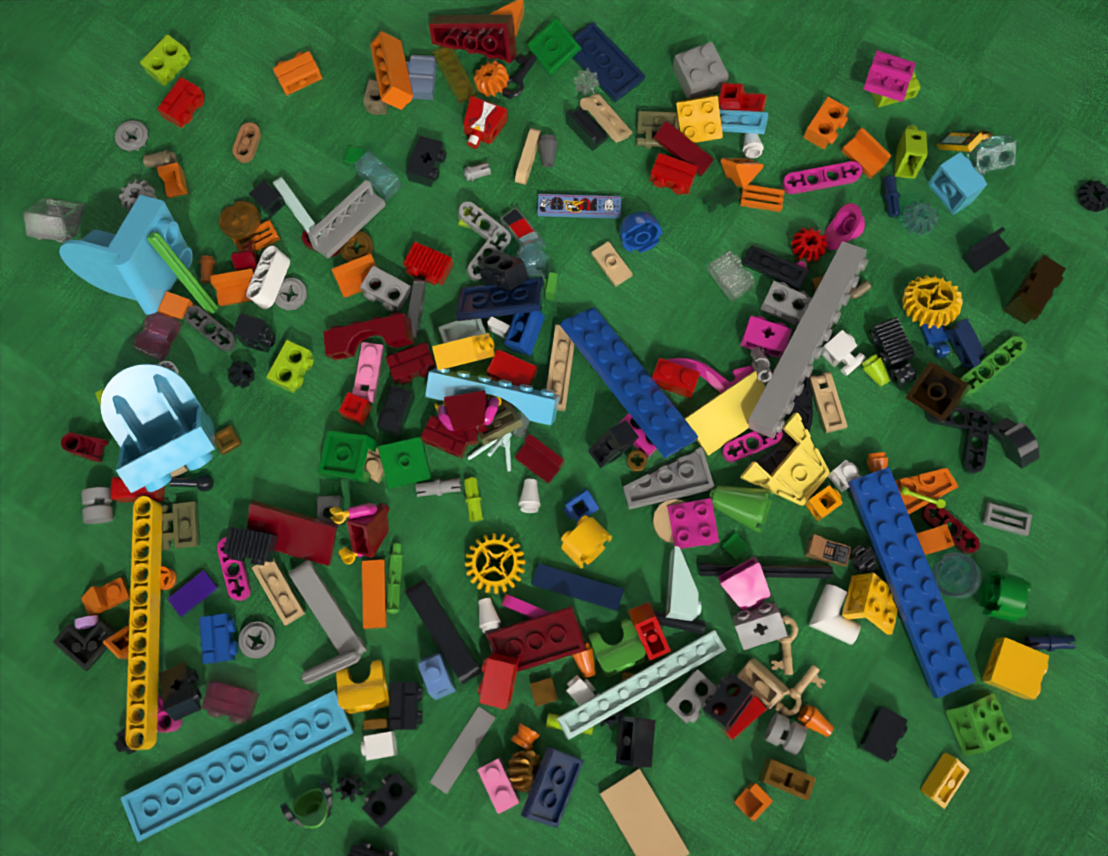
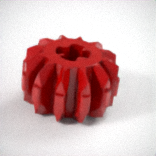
[791,226,828,263]

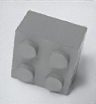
[673,42,729,100]

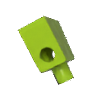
[894,125,927,179]

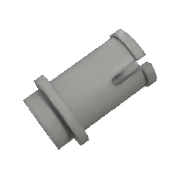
[463,162,491,182]

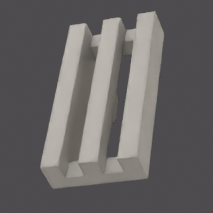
[982,502,1033,537]

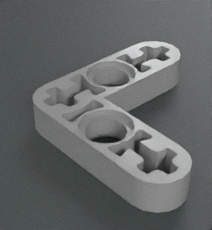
[458,202,511,281]

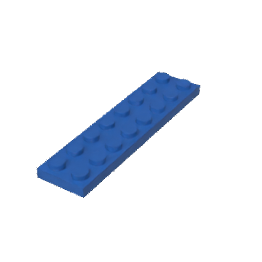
[560,307,699,458]

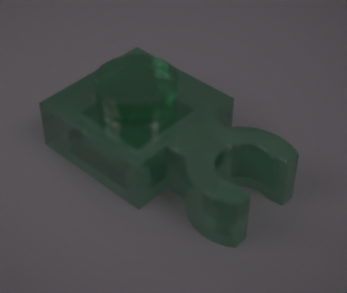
[702,178,742,212]

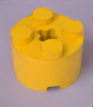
[561,515,612,568]

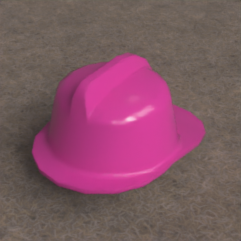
[824,203,865,250]

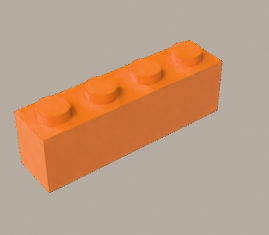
[370,31,413,110]

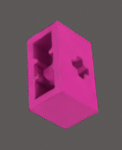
[740,316,792,359]

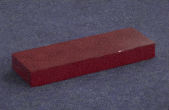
[653,121,714,177]

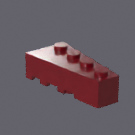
[429,14,517,63]

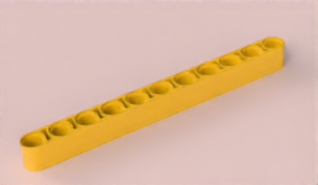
[126,496,163,750]

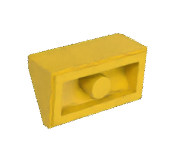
[920,753,969,809]

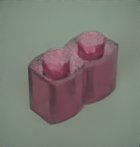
[134,312,182,362]

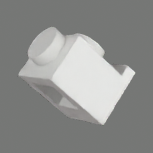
[828,460,861,492]
[566,675,600,706]

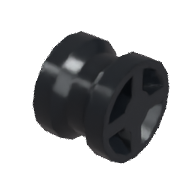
[889,362,916,388]

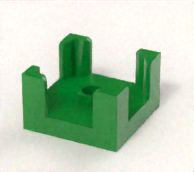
[318,431,378,484]

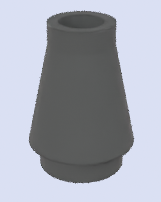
[538,135,558,167]

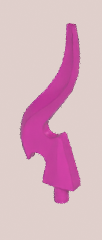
[665,358,774,394]

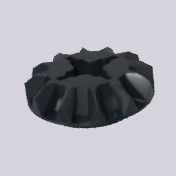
[1078,180,1108,212]

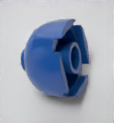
[619,211,663,253]

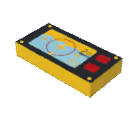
[936,131,983,152]

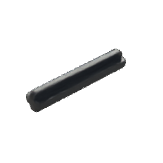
[653,610,706,634]

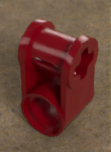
[61,433,109,463]

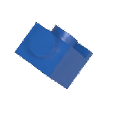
[563,487,600,523]

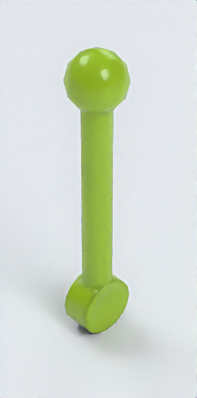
[900,487,946,508]

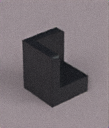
[249,180,286,218]

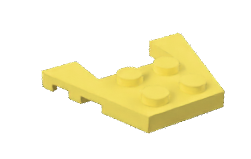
[740,413,830,506]

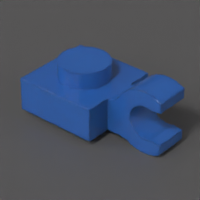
[920,324,950,359]

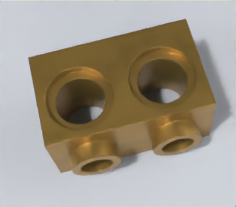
[759,758,816,801]

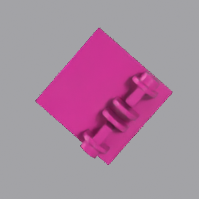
[668,498,719,549]

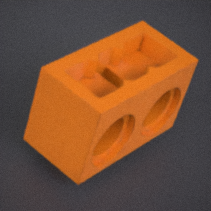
[803,97,849,150]

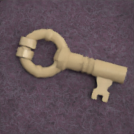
[771,615,799,675]
[775,665,826,716]

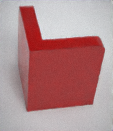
[339,392,372,426]

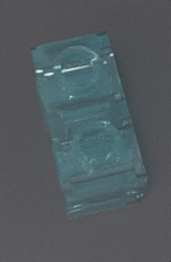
[966,134,1017,174]
[354,150,401,201]

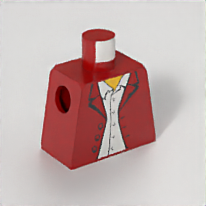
[463,96,508,149]

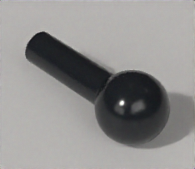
[170,474,214,492]

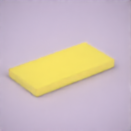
[684,371,765,455]

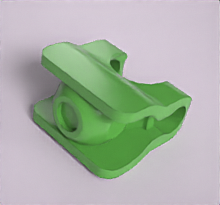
[589,618,645,677]

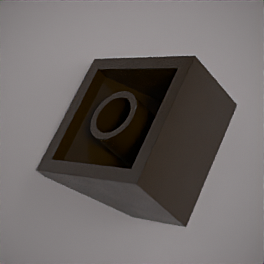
[905,361,972,422]

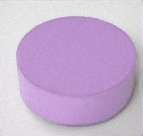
[74,615,99,630]

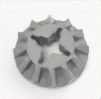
[115,121,149,152]
[275,278,308,311]
[239,622,276,659]

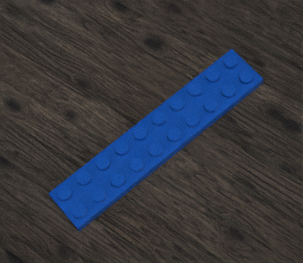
[848,467,976,698]

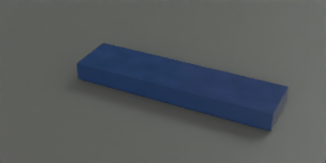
[532,563,624,611]

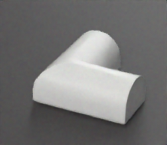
[808,584,861,645]

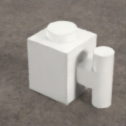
[821,330,866,376]

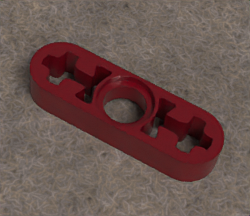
[921,503,980,554]

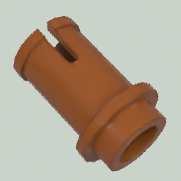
[198,256,216,284]

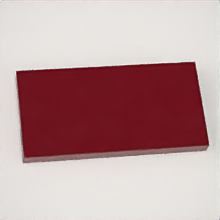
[247,501,338,566]
[486,606,587,672]

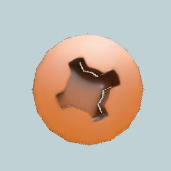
[161,566,177,590]
[511,723,540,751]

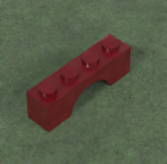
[323,312,414,361]

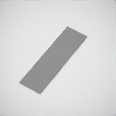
[430,706,495,794]

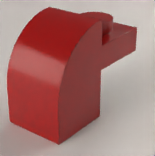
[718,83,767,112]

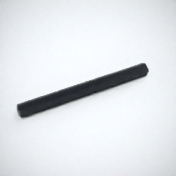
[699,563,833,579]

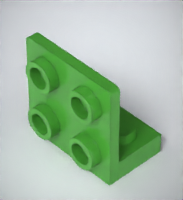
[946,693,1013,756]

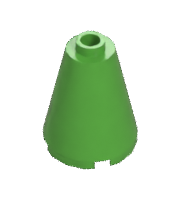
[709,485,773,533]

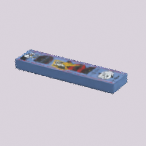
[538,194,621,219]

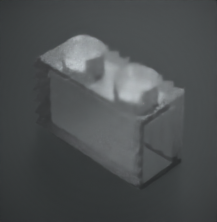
[707,250,755,302]

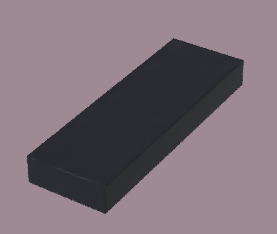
[742,245,809,290]

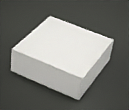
[487,317,510,339]

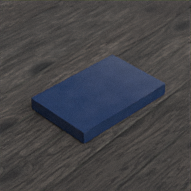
[521,746,584,828]

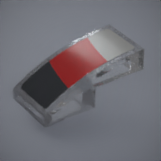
[499,206,542,252]

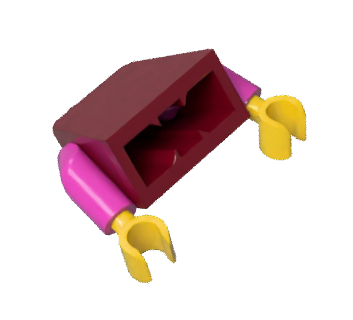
[434,390,502,445]
[330,503,390,564]

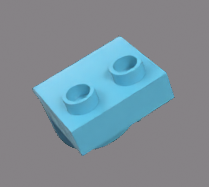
[59,195,193,315]
[101,364,215,493]

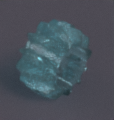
[901,199,939,237]

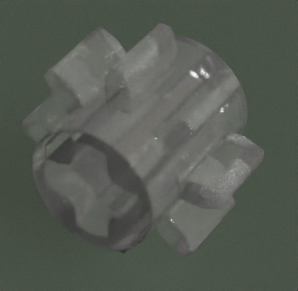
[574,68,599,96]

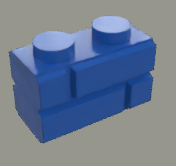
[504,311,545,356]
[199,614,238,664]

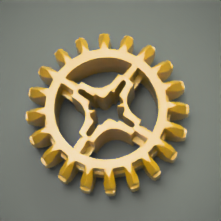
[902,274,963,329]
[465,533,526,594]

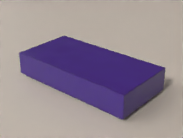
[167,570,219,617]

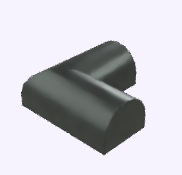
[53,620,118,671]

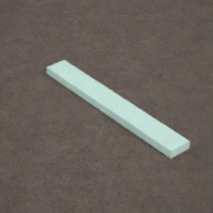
[557,630,726,740]

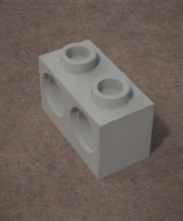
[360,266,412,312]
[760,281,812,326]
[665,669,717,724]

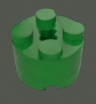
[979,570,1031,622]

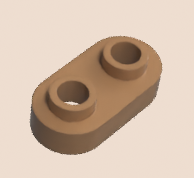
[232,123,261,163]

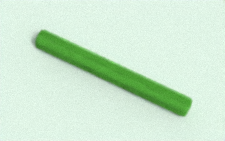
[147,232,218,314]

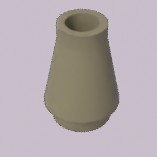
[143,150,177,168]

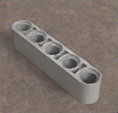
[289,560,367,655]

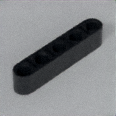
[405,578,482,685]

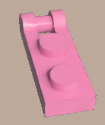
[352,342,384,403]

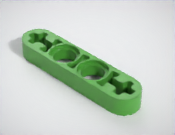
[960,336,1027,396]

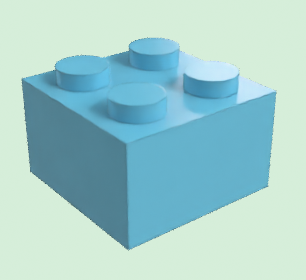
[928,152,987,215]

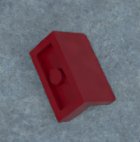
[515,434,565,484]

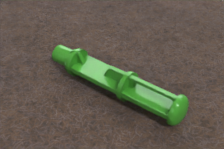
[386,544,403,614]

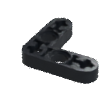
[925,406,991,474]

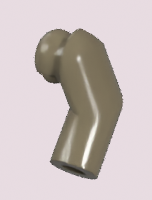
[849,280,872,299]

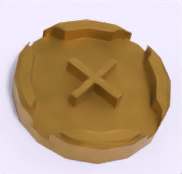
[219,201,261,239]

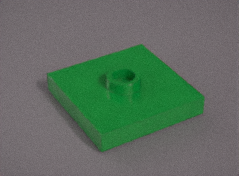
[526,17,582,76]
[377,437,431,490]

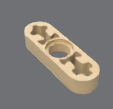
[515,128,541,185]

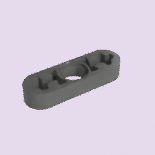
[408,279,426,339]
[184,305,237,352]

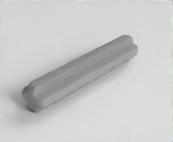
[301,649,361,684]

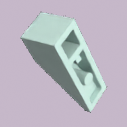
[665,546,701,621]

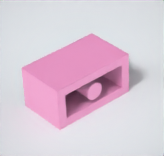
[478,758,520,814]

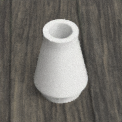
[743,133,764,158]
[519,479,541,513]
[478,598,501,634]

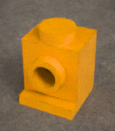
[804,485,843,522]

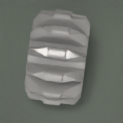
[119,179,157,212]

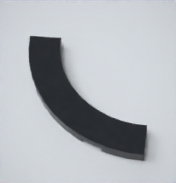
[755,377,813,475]

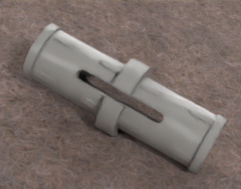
[751,347,772,382]
[416,477,462,497]

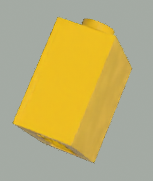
[432,333,495,370]
[982,637,1049,700]

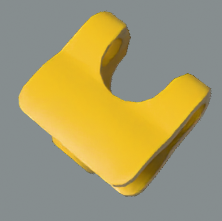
[336,659,389,714]

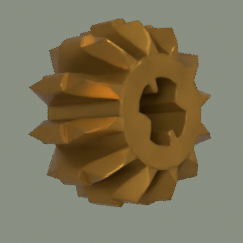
[507,750,541,792]

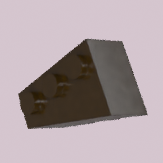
[1003,255,1066,324]

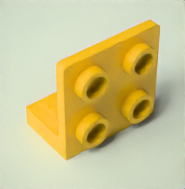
[676,94,723,143]
[842,573,898,635]

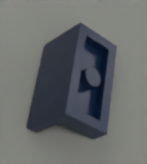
[944,319,986,368]

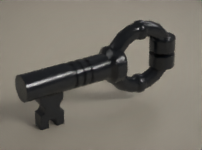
[502,54,537,100]

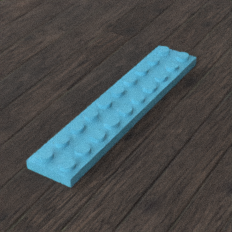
[121,690,355,842]

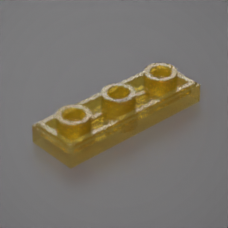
[433,47,477,104]

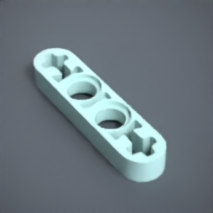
[272,177,321,237]

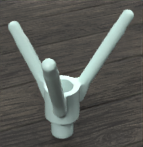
[467,432,512,471]

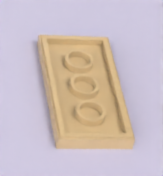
[600,769,690,856]

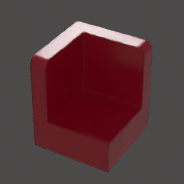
[231,240,259,271]

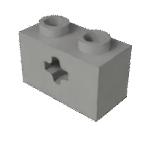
[733,602,788,650]

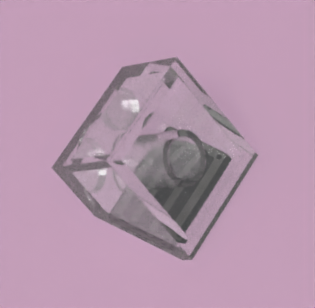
[23,198,85,243]

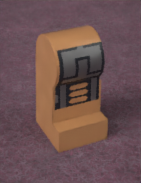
[805,534,851,566]

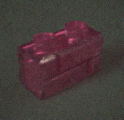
[201,681,259,724]

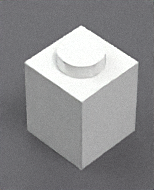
[361,731,398,760]

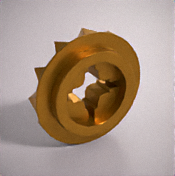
[340,231,374,262]

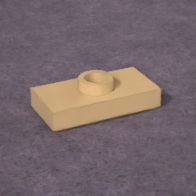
[591,241,633,287]

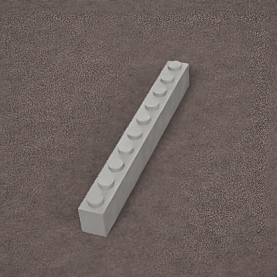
[748,241,868,439]

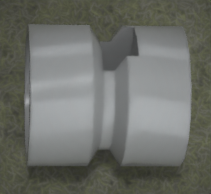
[81,487,113,524]
[764,713,808,755]

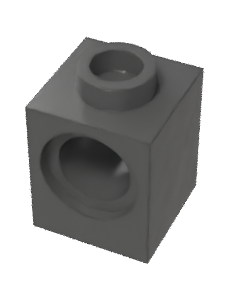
[317,495,344,529]

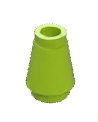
[861,354,890,387]

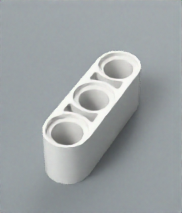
[246,245,290,309]

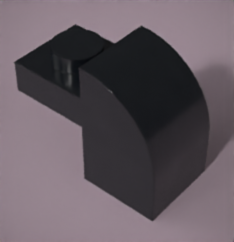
[990,417,1040,469]

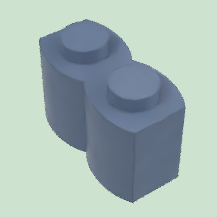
[406,55,436,100]

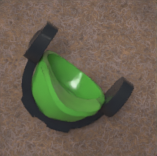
[280,778,333,829]

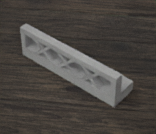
[308,180,386,259]

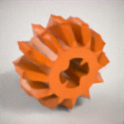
[474,61,509,97]

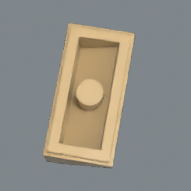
[736,658,788,709]

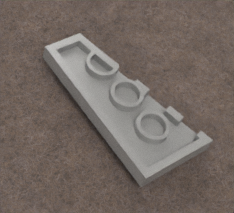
[623,447,714,510]

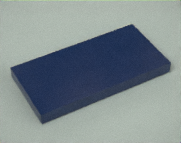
[572,22,645,103]
[456,277,545,321]

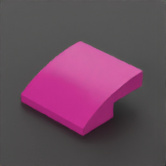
[863,50,916,102]

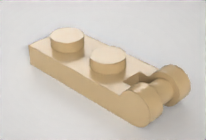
[580,94,632,143]
[808,371,848,433]

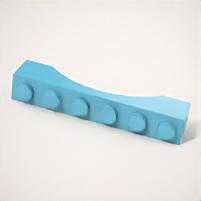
[425,368,560,425]

